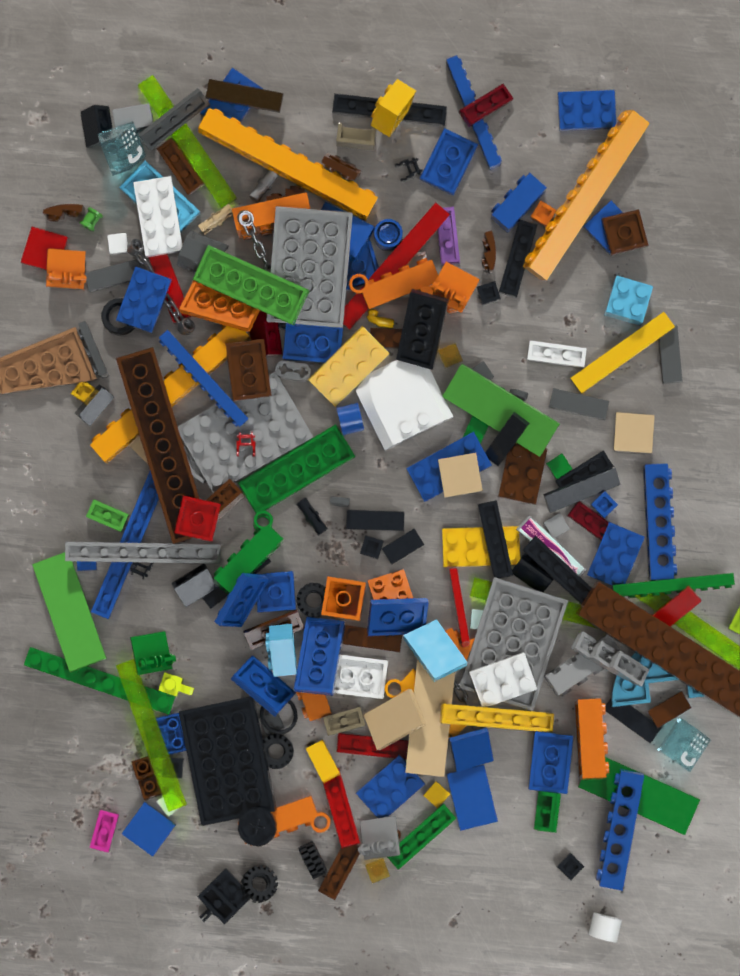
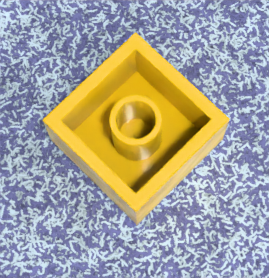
[370,79,416,137]

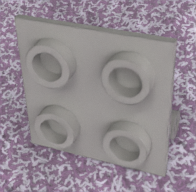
[358,816,400,860]

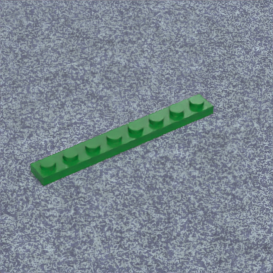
[24,647,176,715]

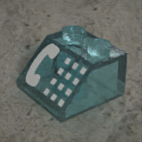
[98,122,146,176]
[657,718,711,772]

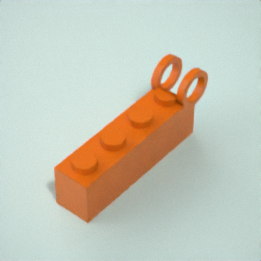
[349,258,438,310]
[238,795,331,846]

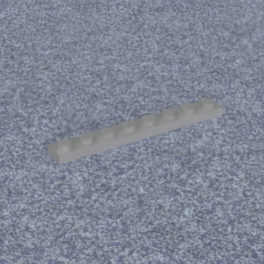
[65,542,221,564]

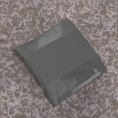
[177,230,229,273]

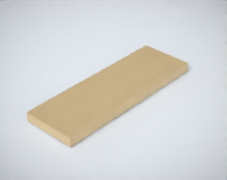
[405,659,455,777]

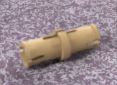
[198,203,233,235]

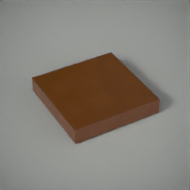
[602,209,649,256]

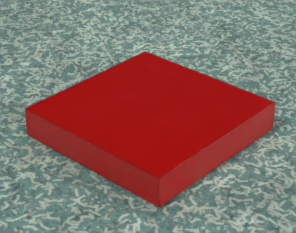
[21,226,69,271]
[174,495,221,542]

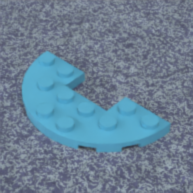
[611,653,704,707]

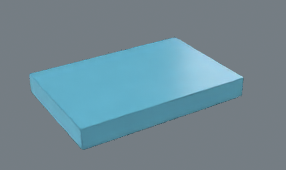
[403,619,468,682]

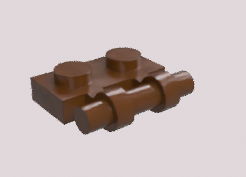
[321,153,362,181]

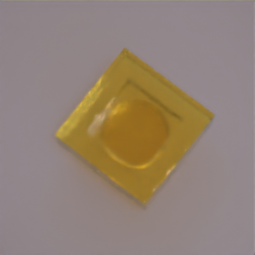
[438,343,463,369]
[365,858,390,883]

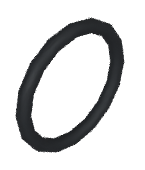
[260,700,298,734]

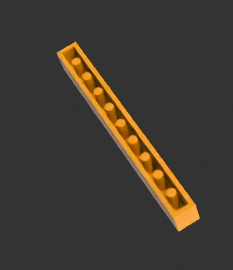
[198,108,378,221]
[523,110,650,280]
[90,325,251,464]

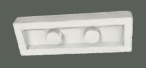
[527,341,587,368]

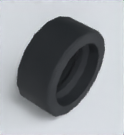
[101,298,135,336]

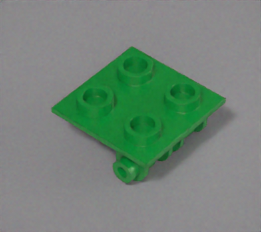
[130,631,176,675]

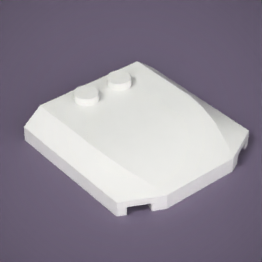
[355,360,453,451]

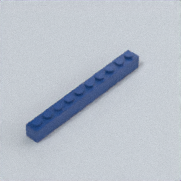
[446,55,502,170]
[159,330,249,427]

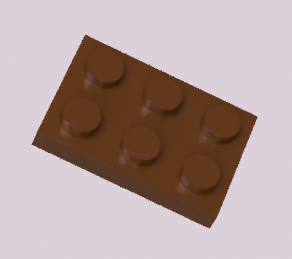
[226,339,271,401]
[498,443,548,505]

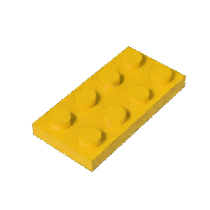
[308,326,390,407]
[442,526,520,567]

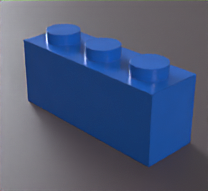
[491,173,547,233]

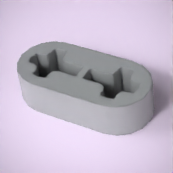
[275,360,311,382]

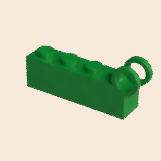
[213,511,284,595]

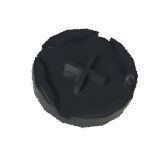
[238,807,277,847]

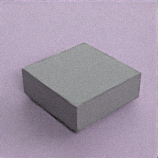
[543,513,570,538]

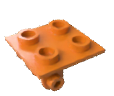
[46,249,86,289]
[429,262,480,313]
[367,569,413,600]

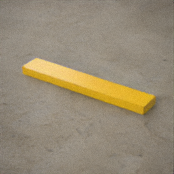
[570,312,675,394]
[440,703,554,733]

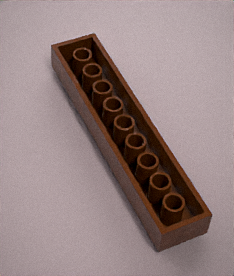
[116,347,200,544]
[576,581,740,718]

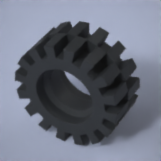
[296,583,326,618]
[263,734,294,769]
[298,841,328,879]
[240,865,278,903]

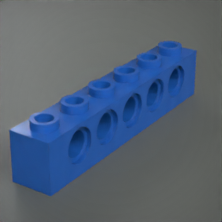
[643,464,677,581]
[596,769,644,891]

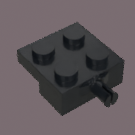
[197,868,249,925]

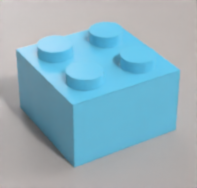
[604,276,653,326]
[266,624,297,677]

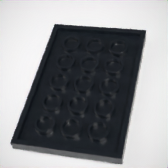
[179,696,277,826]

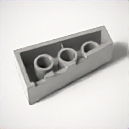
[544,634,620,696]

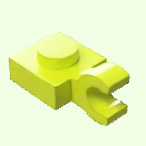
[158,672,194,697]

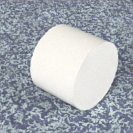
[588,913,622,943]

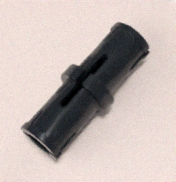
[296,498,328,536]

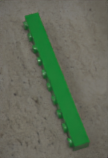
[612,573,735,598]

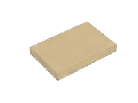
[364,689,426,750]

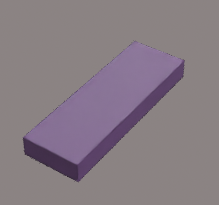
[437,207,460,266]

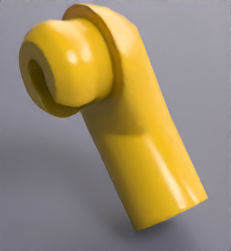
[367,310,394,328]

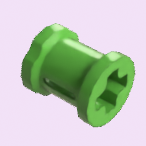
[79,207,103,232]

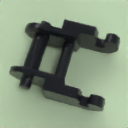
[395,158,423,182]
[130,562,154,580]

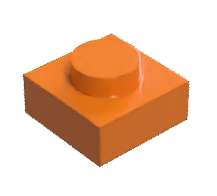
[530,201,557,227]

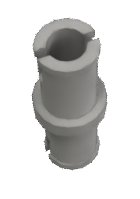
[249,170,279,203]

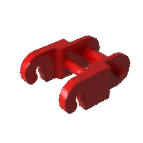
[236,432,255,457]

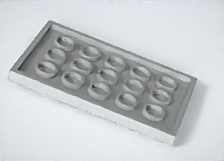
[267,206,353,328]
[178,371,313,493]
[459,577,568,711]

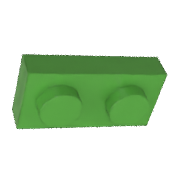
[86,499,129,532]

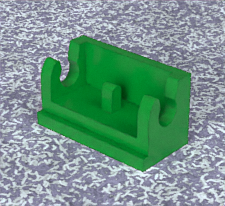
[534,791,561,833]

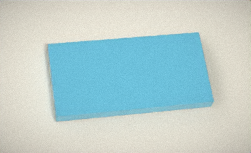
[119,160,201,233]

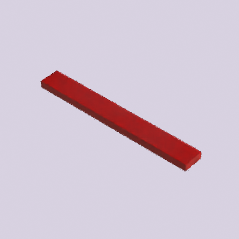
[343,202,450,330]

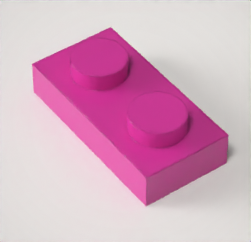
[90,810,119,853]

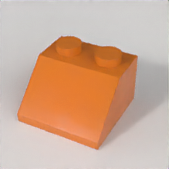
[321,576,366,622]

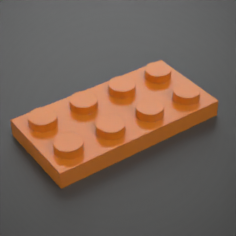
[179,280,260,332]

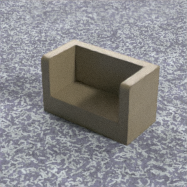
[336,123,376,151]
[323,707,366,736]

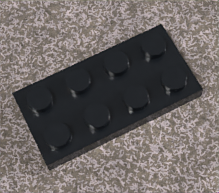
[396,289,449,370]

